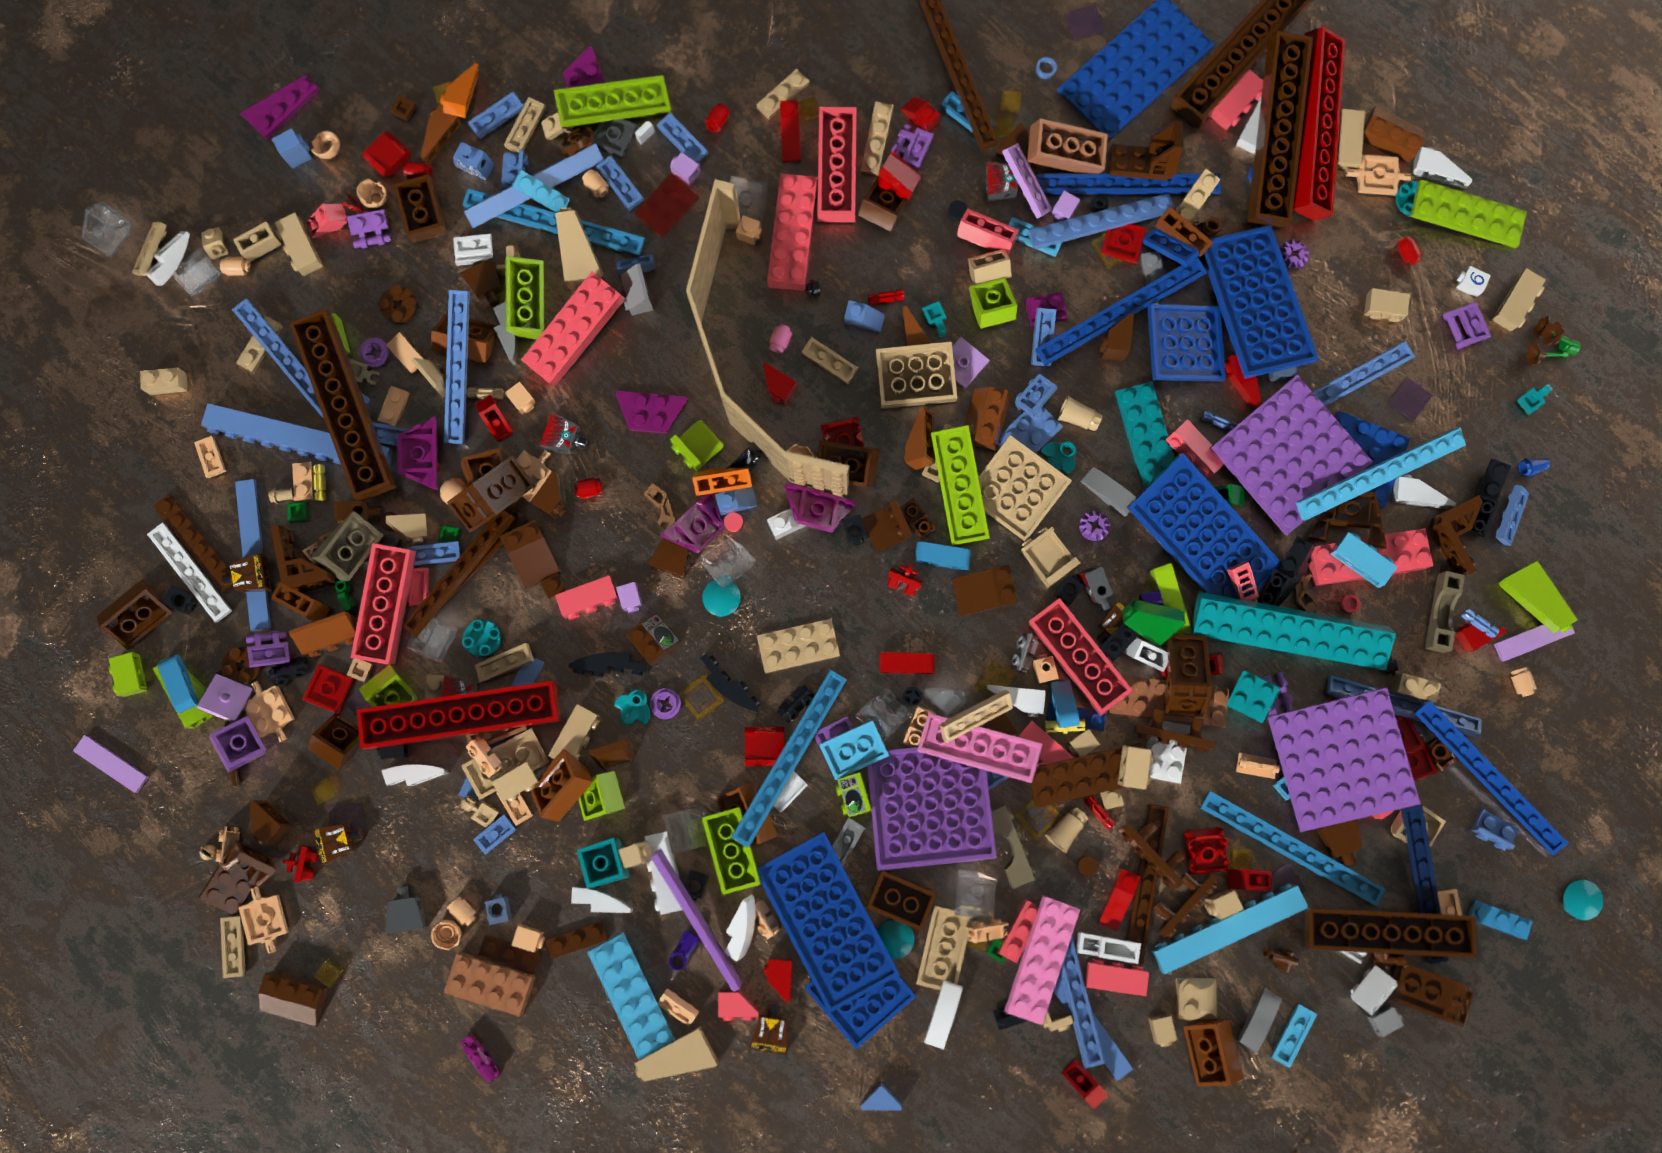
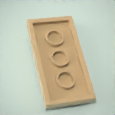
[757,618,840,674]
[461,728,550,800]
[916,905,973,990]

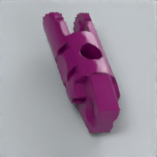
[460,1034,500,1083]

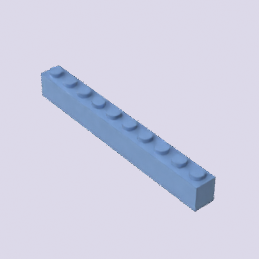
[201,403,394,467]

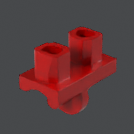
[887,562,923,597]
[282,845,318,883]

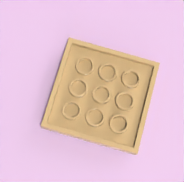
[979,435,1072,542]

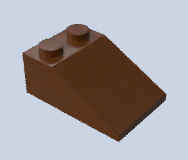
[858,177,908,232]
[817,441,880,487]
[499,520,560,588]
[951,565,1018,616]

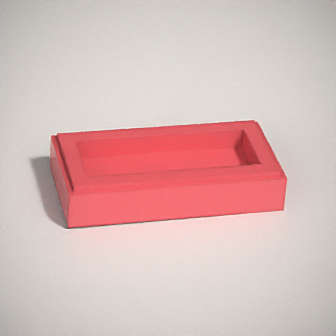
[408,568,430,606]

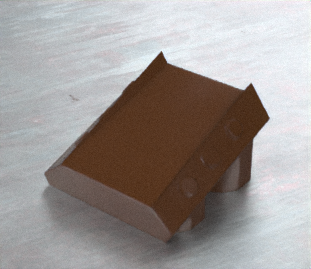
[589,739,635,771]

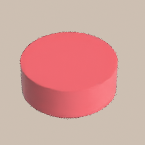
[724,512,743,532]
[1339,594,1361,614]

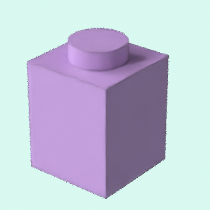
[670,152,701,186]
[1051,191,1080,222]
[616,582,643,613]

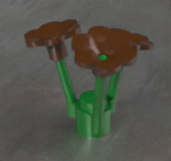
[1526,316,1581,366]

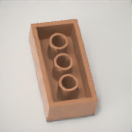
[1027,118,1108,174]
[444,952,536,1016]

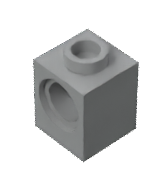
[1367,1005,1404,1037]

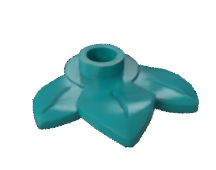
[1041,441,1077,475]
[614,689,651,725]

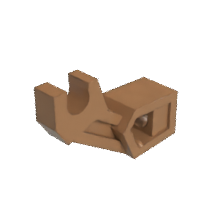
[644,483,676,530]
[1294,573,1321,613]

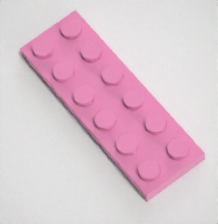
[917,713,1043,783]
[1004,896,1080,1025]

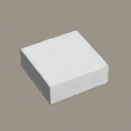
[635,121,655,145]

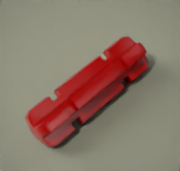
[868,289,905,305]
[1084,795,1116,830]

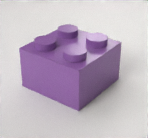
[209,716,266,773]

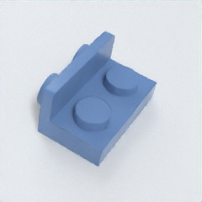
[501,150,529,190]
[1015,374,1058,417]
[1471,809,1519,851]

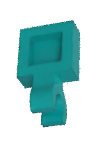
[922,301,947,338]
[1516,384,1553,415]

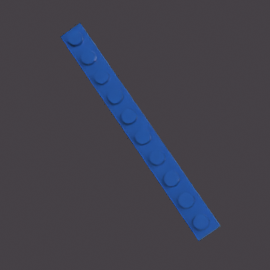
[1034,173,1221,194]
[1035,257,1207,366]
[1414,699,1568,855]

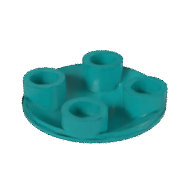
[1395,181,1418,216]
[702,578,741,617]
[462,619,501,658]
[1563,880,1603,920]
[877,919,914,959]

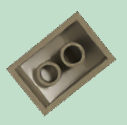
[311,511,383,581]

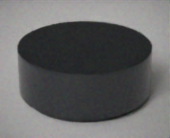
[948,200,967,220]

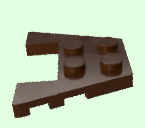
[1308,492,1387,549]

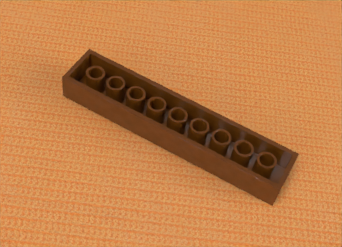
[1170,0,1314,129]
[1247,31,1313,227]
[289,309,397,501]

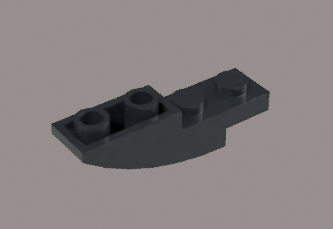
[1467,459,1511,538]
[1258,536,1316,606]
[568,652,649,678]
[700,654,761,713]

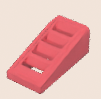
[1226,562,1259,601]

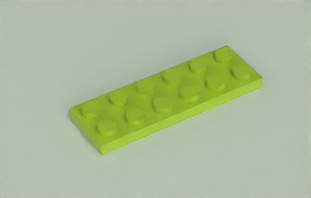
[554,75,671,128]
[1410,179,1527,248]
[931,425,990,546]

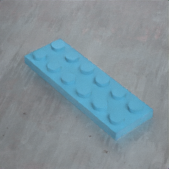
[587,932,675,1060]

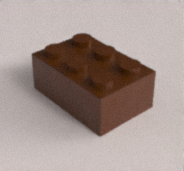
[393,174,448,243]
[866,870,937,931]

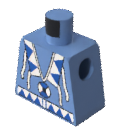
[453,142,495,181]

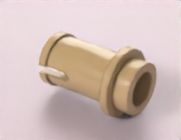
[269,487,294,503]

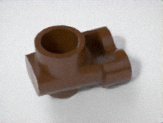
[1191,217,1223,238]
[1425,737,1459,772]
[1263,946,1299,973]
[1371,953,1406,970]

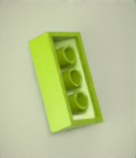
[506,256,544,339]
[702,807,761,895]

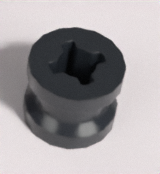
[903,687,922,707]

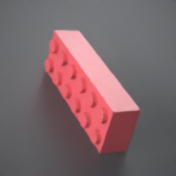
[818,107,856,222]
[767,173,818,292]
[521,271,626,386]
[1307,528,1433,588]
[351,543,417,665]
[1029,598,1133,717]

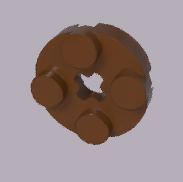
[558,127,594,157]
[378,285,418,324]
[221,646,263,685]

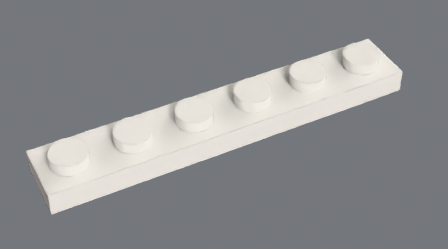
[147,522,233,623]

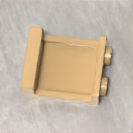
[1020,527,1080,588]

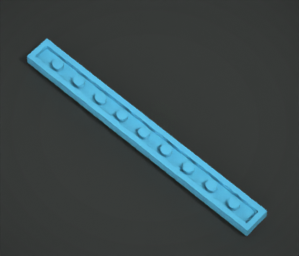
[1296,427,1466,520]

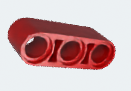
[879,652,936,674]

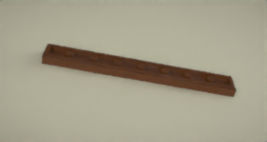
[403,509,515,638]
[1126,803,1169,964]

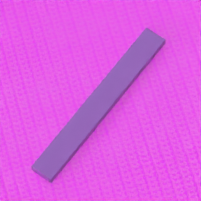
[651,848,743,992]

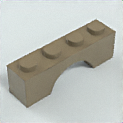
[1425,571,1465,653]
[991,805,1036,889]

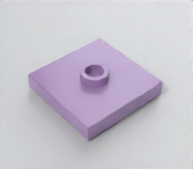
[952,337,990,389]
[198,674,253,723]

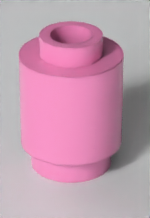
[769,324,792,354]

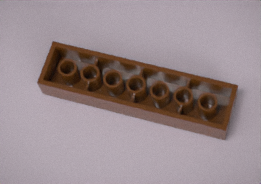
[1305,908,1477,958]

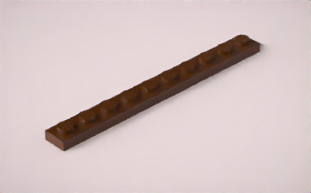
[919,0,999,151]

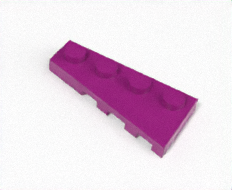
[240,75,320,140]

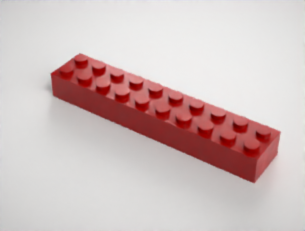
[1293,26,1346,221]
[356,681,561,750]

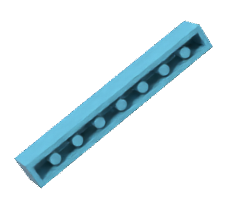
[1151,883,1309,974]

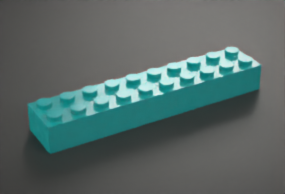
[1190,592,1396,670]

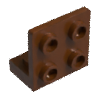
[862,500,912,553]

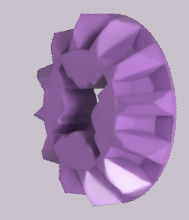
[1280,239,1310,269]
[359,338,390,367]
[1079,510,1110,541]
[650,688,681,719]

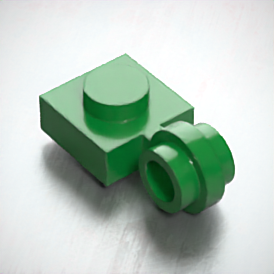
[334,580,358,615]

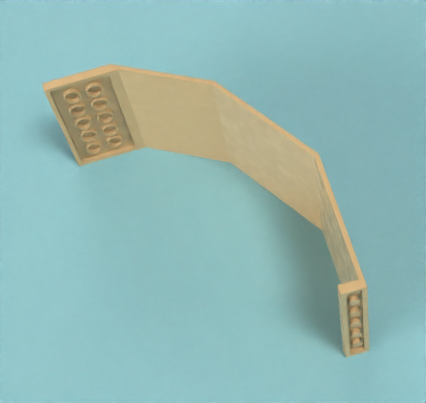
[686,179,849,497]

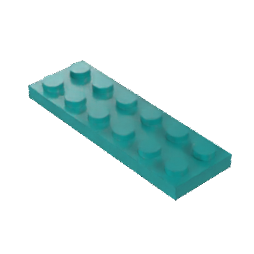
[1115,382,1175,490]

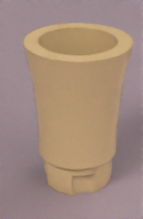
[1057,395,1103,431]
[1045,806,1088,853]

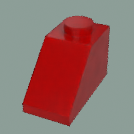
[901,96,940,132]
[763,362,797,405]
[475,394,514,442]
[1455,621,1507,653]
[1227,869,1272,891]
[764,958,793,1002]
[1061,1059,1108,1109]

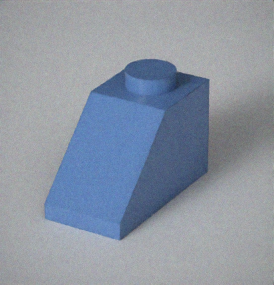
[844,300,885,333]
[715,488,758,516]

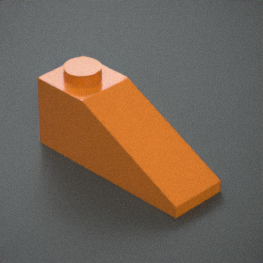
[440,63,479,118]
[692,468,752,496]

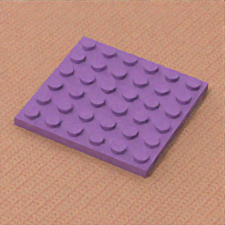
[1211,375,1373,535]
[1268,687,1420,832]
[867,747,996,871]

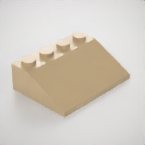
[876,342,957,409]

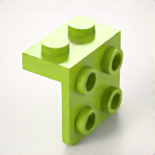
[670,420,724,471]

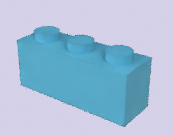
[1330,532,1398,588]

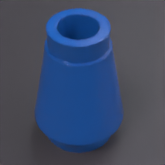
[1518,458,1550,477]

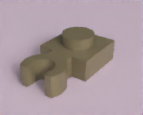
[349,358,380,386]

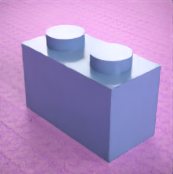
[272,128,312,169]

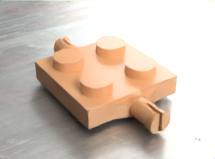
[1346,155,1411,195]
[516,450,552,503]
[244,681,295,742]
[238,886,289,954]

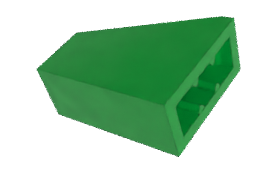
[1122,600,1186,647]

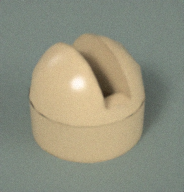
[199,844,217,860]

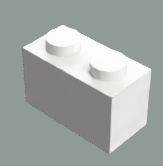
[1123,638,1168,672]
[1351,965,1398,1016]

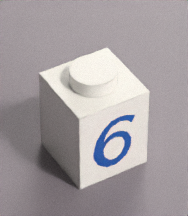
[1456,266,1491,298]

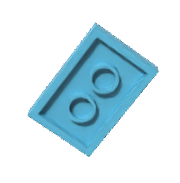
[819,719,889,780]

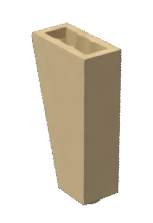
[555,207,604,281]
[634,1026,718,1081]

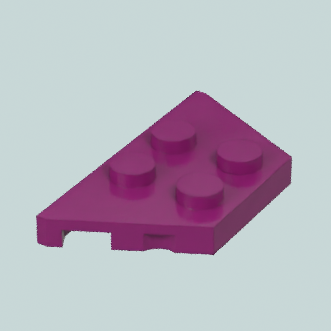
[563,46,605,88]
[615,391,688,434]
[397,417,438,490]
[784,482,856,533]
[660,493,725,553]

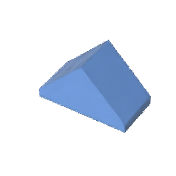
[861,1082,901,1110]

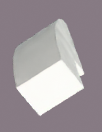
[146,231,190,286]
[381,765,449,786]
[571,886,633,913]
[724,895,755,961]
[1075,931,1141,964]
[924,980,963,1049]

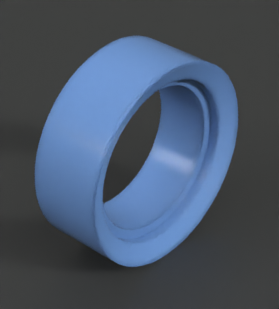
[1036,57,1057,79]

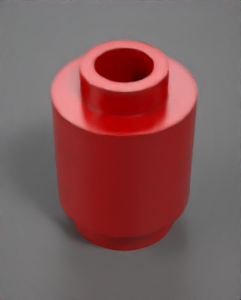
[705,103,730,132]
[403,161,433,180]
[1397,236,1423,265]
[574,477,603,499]

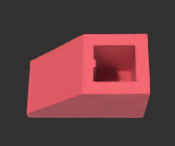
[306,204,348,238]
[718,990,759,1021]

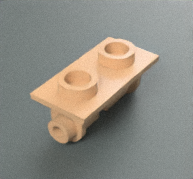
[466,736,503,778]
[1236,753,1280,779]
[215,826,241,864]
[755,897,781,939]
[965,918,1009,943]

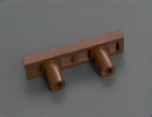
[1133,709,1216,753]
[1118,821,1185,889]
[1153,871,1218,938]

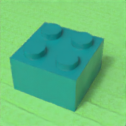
[1226,670,1282,723]
[577,838,630,889]

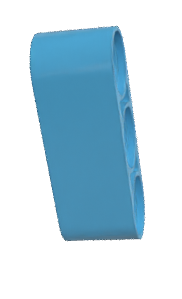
[914,542,972,570]
[157,654,199,713]
[1049,679,1079,728]

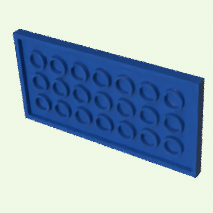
[1057,0,1215,142]
[1202,225,1319,379]
[1126,453,1282,599]
[757,832,900,1013]

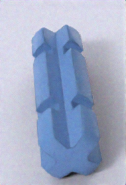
[1202,410,1238,432]
[1462,608,1499,638]

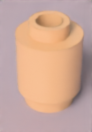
[582,170,609,198]
[220,257,251,276]
[1511,667,1537,697]
[447,897,477,927]

